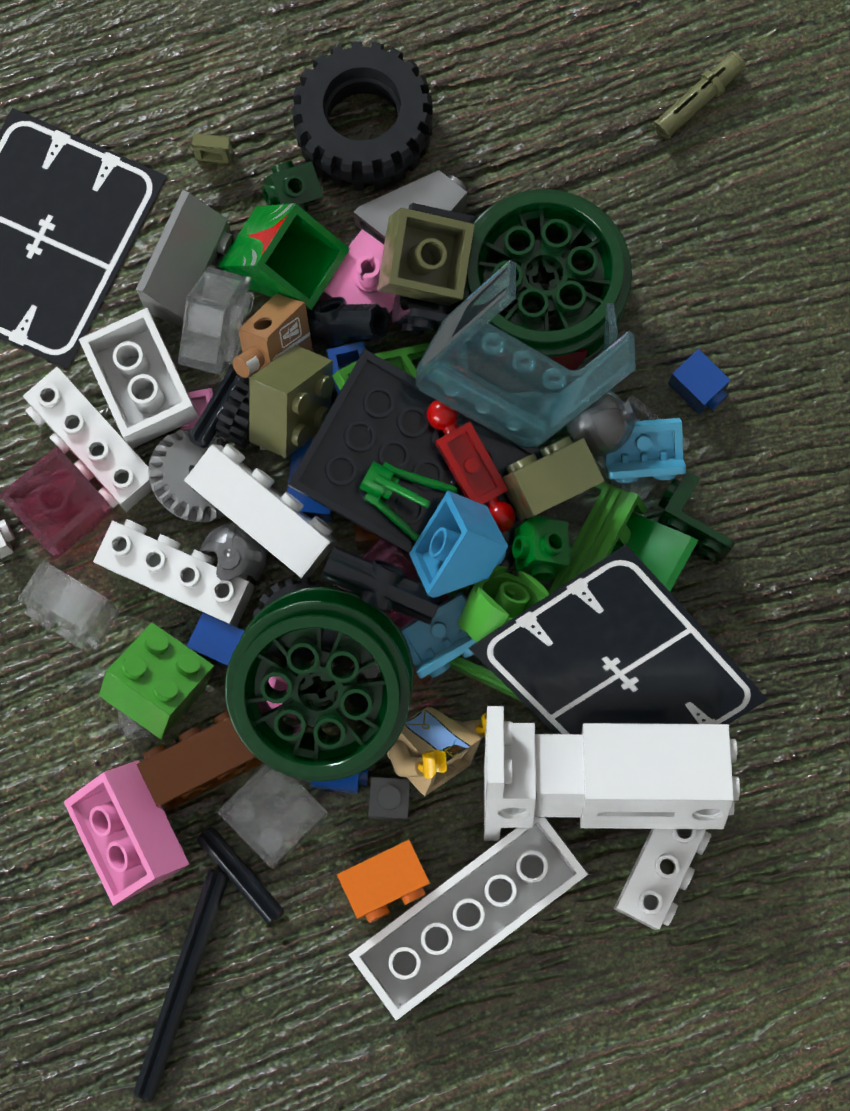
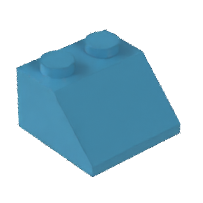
[409,491,508,598]

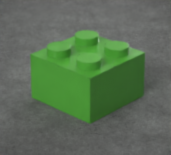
[99,622,214,739]

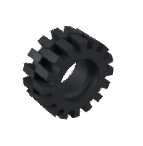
[215,376,251,448]

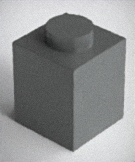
[368,777,411,822]

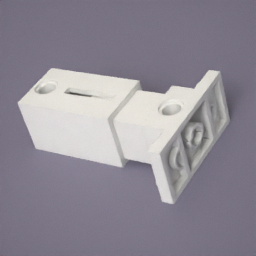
[484,706,740,841]

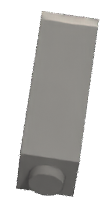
[354,170,467,244]

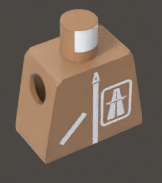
[232,294,313,378]

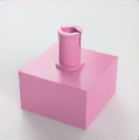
[320,229,395,342]

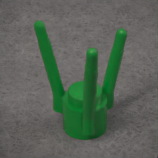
[359,461,458,542]

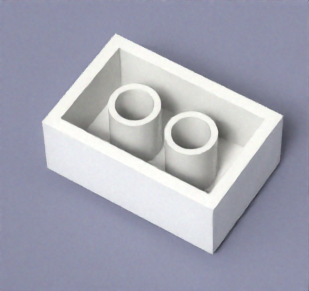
[79,308,199,449]

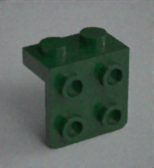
[657,471,735,562]

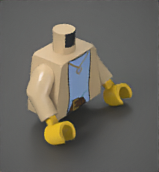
[387,707,505,796]

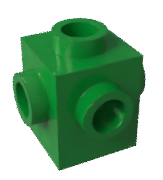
[512,516,572,581]

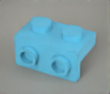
[604,418,686,483]
[400,591,477,679]

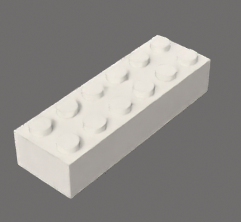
[349,817,588,1021]

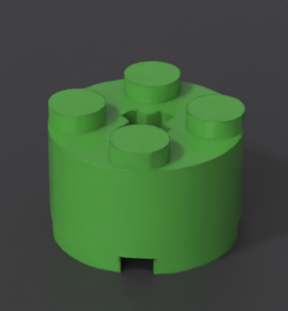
[457,566,549,642]

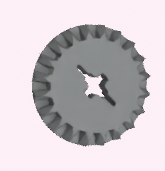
[148,428,226,522]

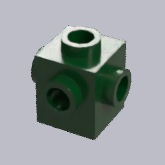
[262,161,324,212]

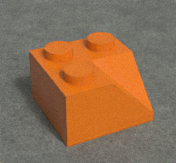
[336,839,430,923]

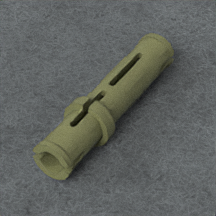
[652,51,747,140]

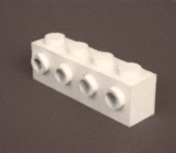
[23,367,152,512]
[184,444,338,578]
[93,519,256,627]
[613,829,711,930]

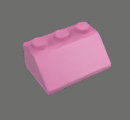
[64,760,189,906]

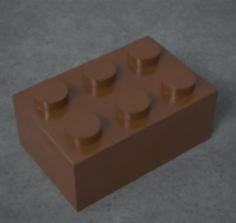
[136,711,263,812]

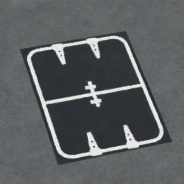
[0,108,167,369]
[469,544,768,734]

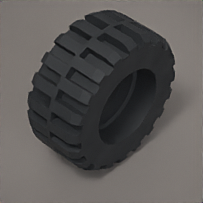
[292,41,433,191]

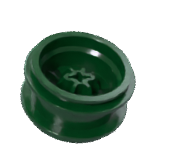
[462,189,632,365]
[225,587,414,781]

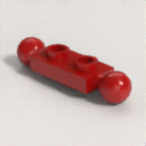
[427,399,516,533]

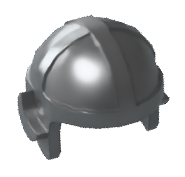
[566,390,637,456]
[200,523,267,581]

